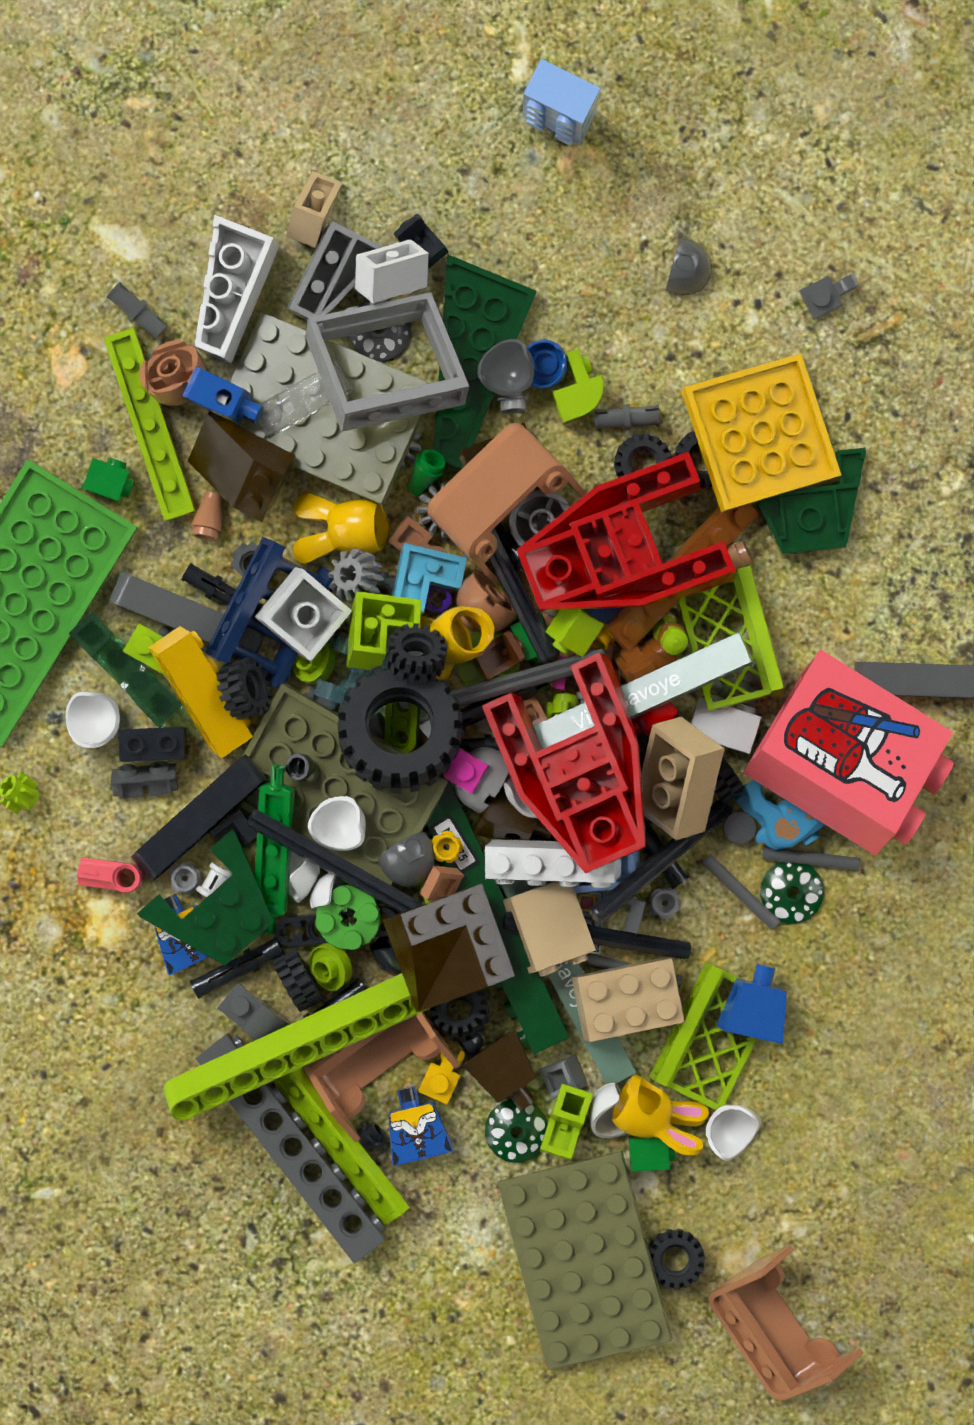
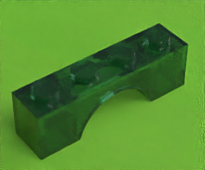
[69,611,184,728]

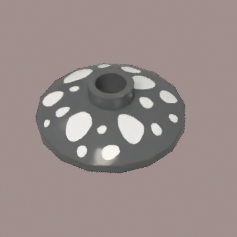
[348,299,411,361]

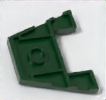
[756,447,866,555]
[137,830,274,966]

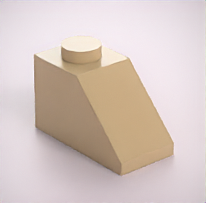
[286,171,343,248]

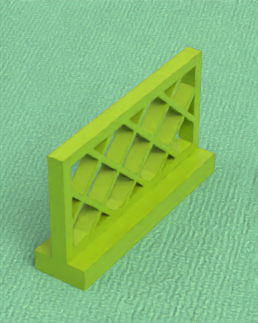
[678,566,784,712]
[649,961,757,1110]

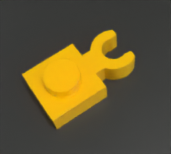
[418,1043,465,1104]

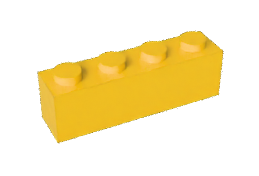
[148,626,253,759]

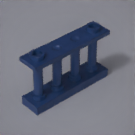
[205,536,334,689]

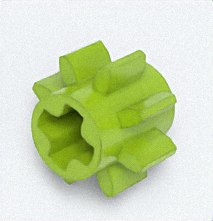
[0,771,39,814]

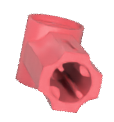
[77,857,145,893]

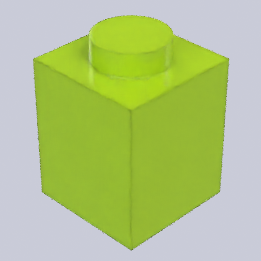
[545,609,604,657]

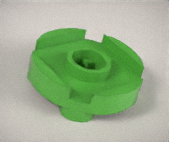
[315,884,382,950]

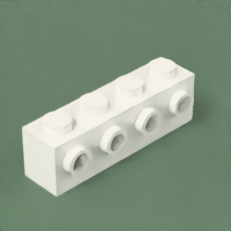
[485,839,621,888]

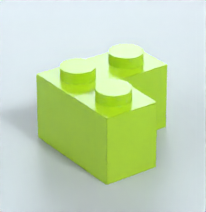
[347,592,421,670]

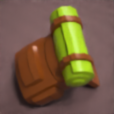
[615,612,688,684]

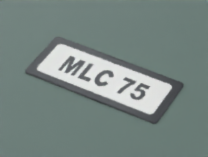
[430,814,480,873]

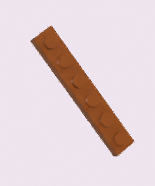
[605,504,759,652]

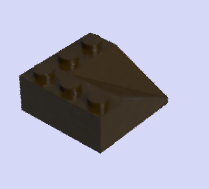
[383,884,515,1012]

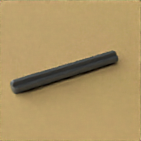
[451,649,606,707]

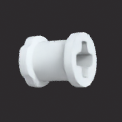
[196,862,232,897]

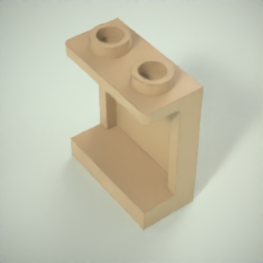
[502,881,596,977]

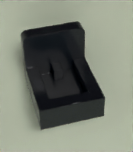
[394,214,449,269]

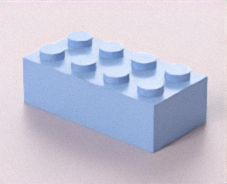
[523,59,600,145]

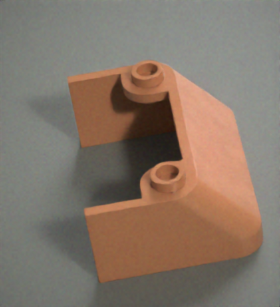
[427,423,587,585]
[303,1012,460,1143]
[709,1245,863,1400]

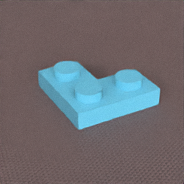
[392,543,467,614]

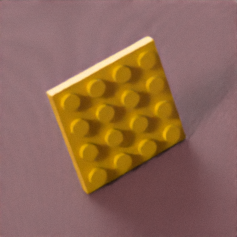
[681,353,841,513]

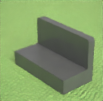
[605,890,646,934]

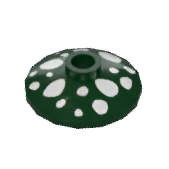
[760,862,824,924]
[485,1099,548,1163]

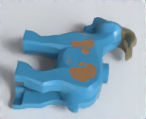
[733,780,859,850]

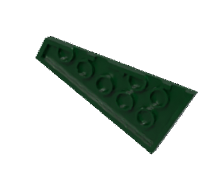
[433,254,537,470]

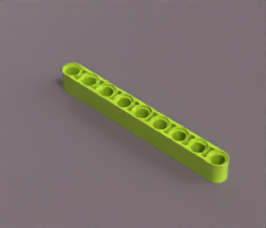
[163,973,430,1121]

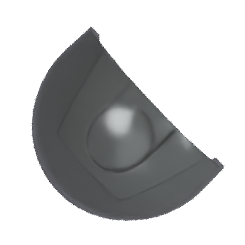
[666,238,712,295]
[478,339,535,396]
[378,832,435,887]

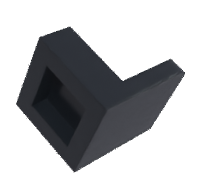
[208,809,257,848]

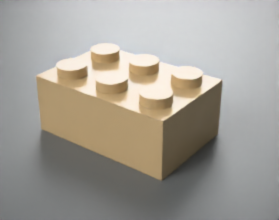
[641,717,724,840]
[571,957,684,1042]

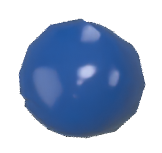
[527,339,568,389]

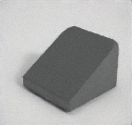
[540,1055,587,1099]

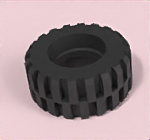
[337,665,463,793]

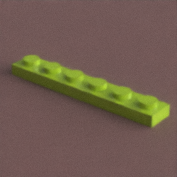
[103,327,196,522]
[273,1068,410,1225]

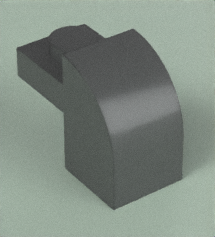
[218,982,290,1040]

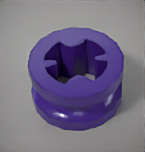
[425,585,452,613]

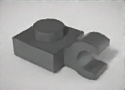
[799,274,859,320]

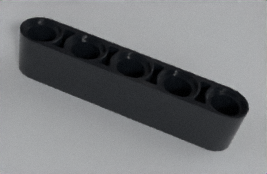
[131,754,267,882]

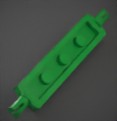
[255,764,295,935]

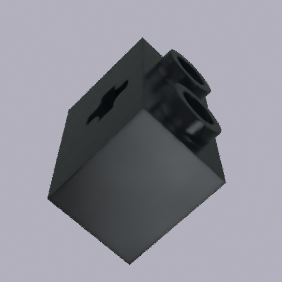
[118,726,187,762]

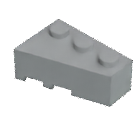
[286,221,382,321]

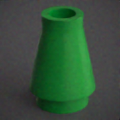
[407,449,445,496]

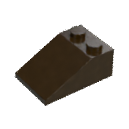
[188,411,296,522]

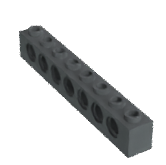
[195,1032,387,1264]

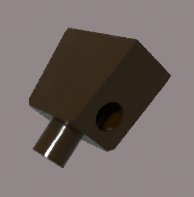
[473,773,551,841]
[463,1028,536,1111]

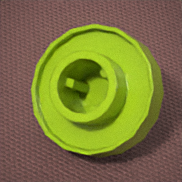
[293,641,336,685]
[309,943,352,991]

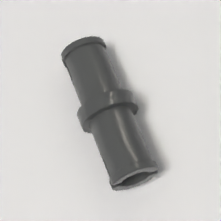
[106,282,168,340]
[594,404,660,430]

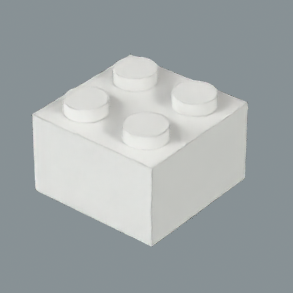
[255,567,352,661]

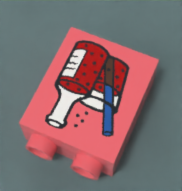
[743,649,954,856]

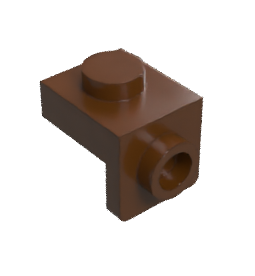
[472,631,525,681]

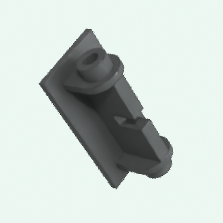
[110,761,178,799]

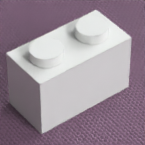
[355,239,429,303]
[690,694,761,754]

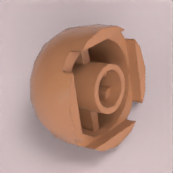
[139,340,206,406]
[456,570,517,633]

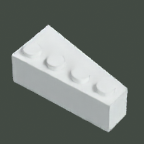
[195,215,280,364]

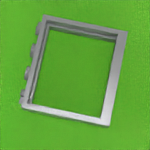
[305,292,469,432]

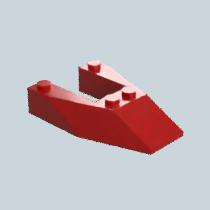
[516,452,736,611]
[482,652,646,874]

